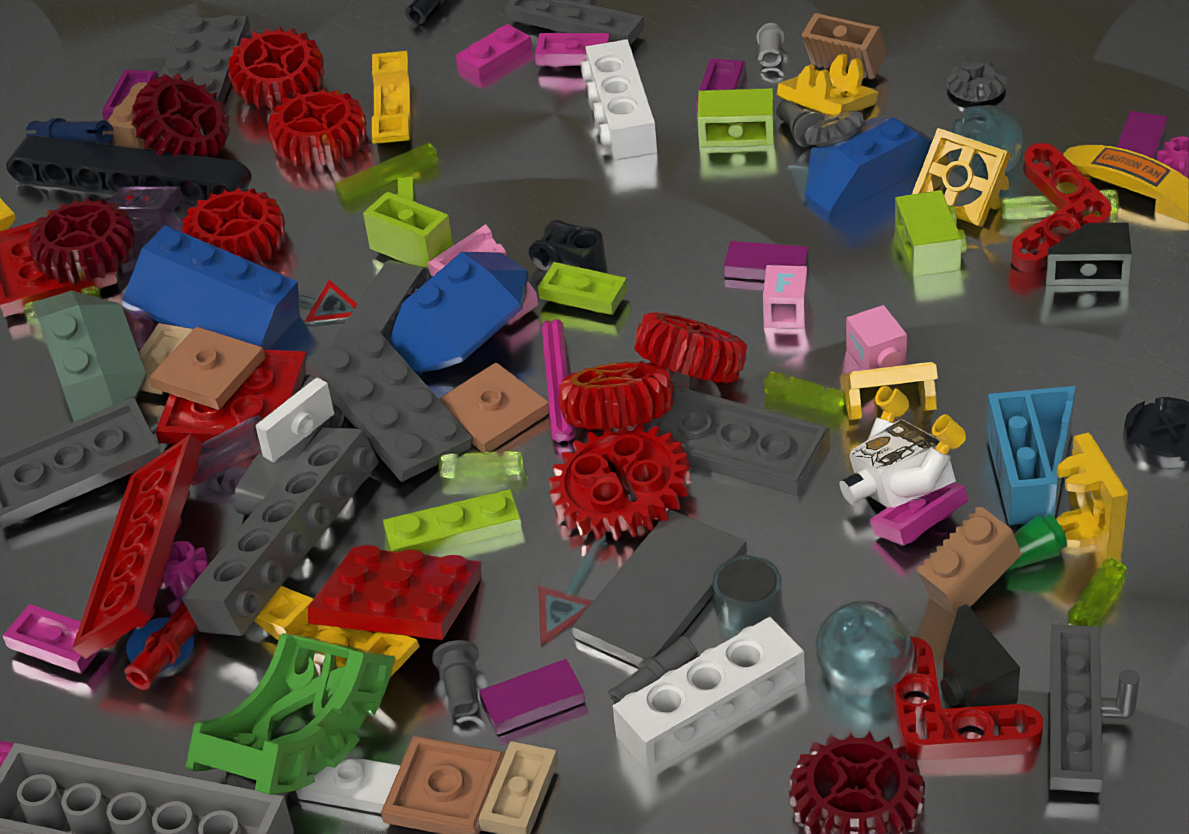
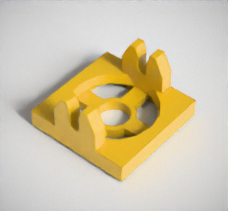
[776,53,879,116]
[912,128,1011,228]
[840,362,938,420]
[1056,432,1129,561]

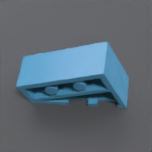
[986,386,1076,525]

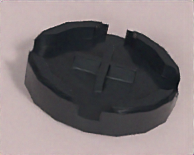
[1123,397,1189,469]

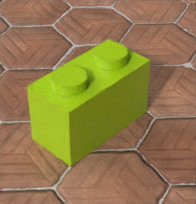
[697,88,774,147]
[895,190,967,277]
[363,192,453,269]

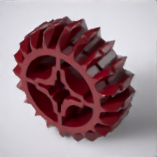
[131,73,231,158]
[28,197,135,285]
[789,729,925,834]

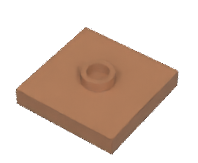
[149,326,265,410]
[439,363,549,455]
[381,735,505,834]

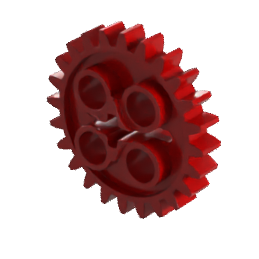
[549,423,692,540]

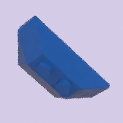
[805,117,948,218]
[389,252,529,376]

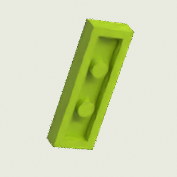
[383,489,522,555]

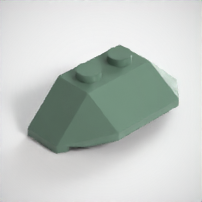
[32,291,147,422]

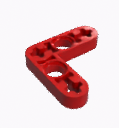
[1011,143,1112,272]
[889,636,1043,760]

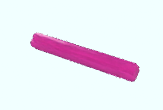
[541,319,575,443]

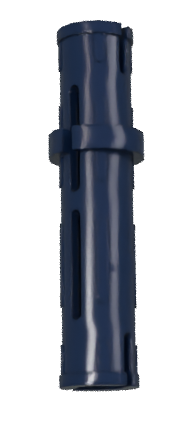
[26,118,113,144]

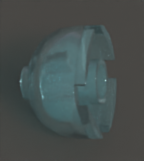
[950,105,1025,180]
[815,601,915,698]

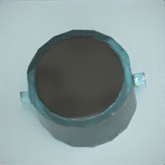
[712,555,783,632]

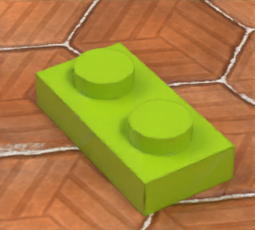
[538,262,628,315]

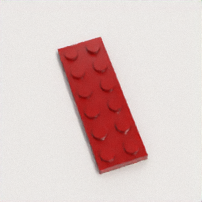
[72,434,202,659]

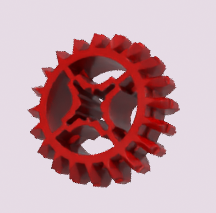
[228,26,325,112]
[268,88,367,169]
[182,187,286,265]
[634,312,747,383]
[558,361,674,431]

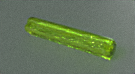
[334,143,438,202]
[1000,189,1119,221]

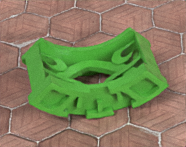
[186,633,395,794]

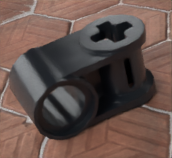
[528,220,607,273]

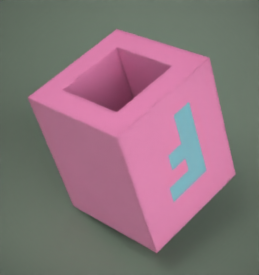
[763,265,808,329]
[846,305,907,370]

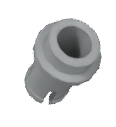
[756,23,785,67]

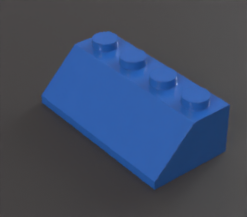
[122,225,300,350]

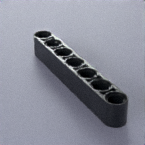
[6,136,252,206]

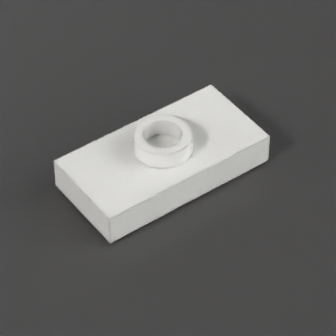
[255,377,334,463]
[296,756,400,813]

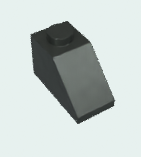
[1046,223,1132,285]
[940,604,1020,708]

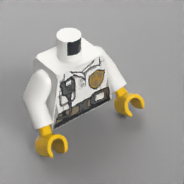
[839,385,966,508]

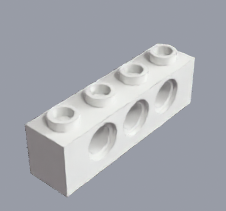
[581,39,657,160]
[613,617,805,773]

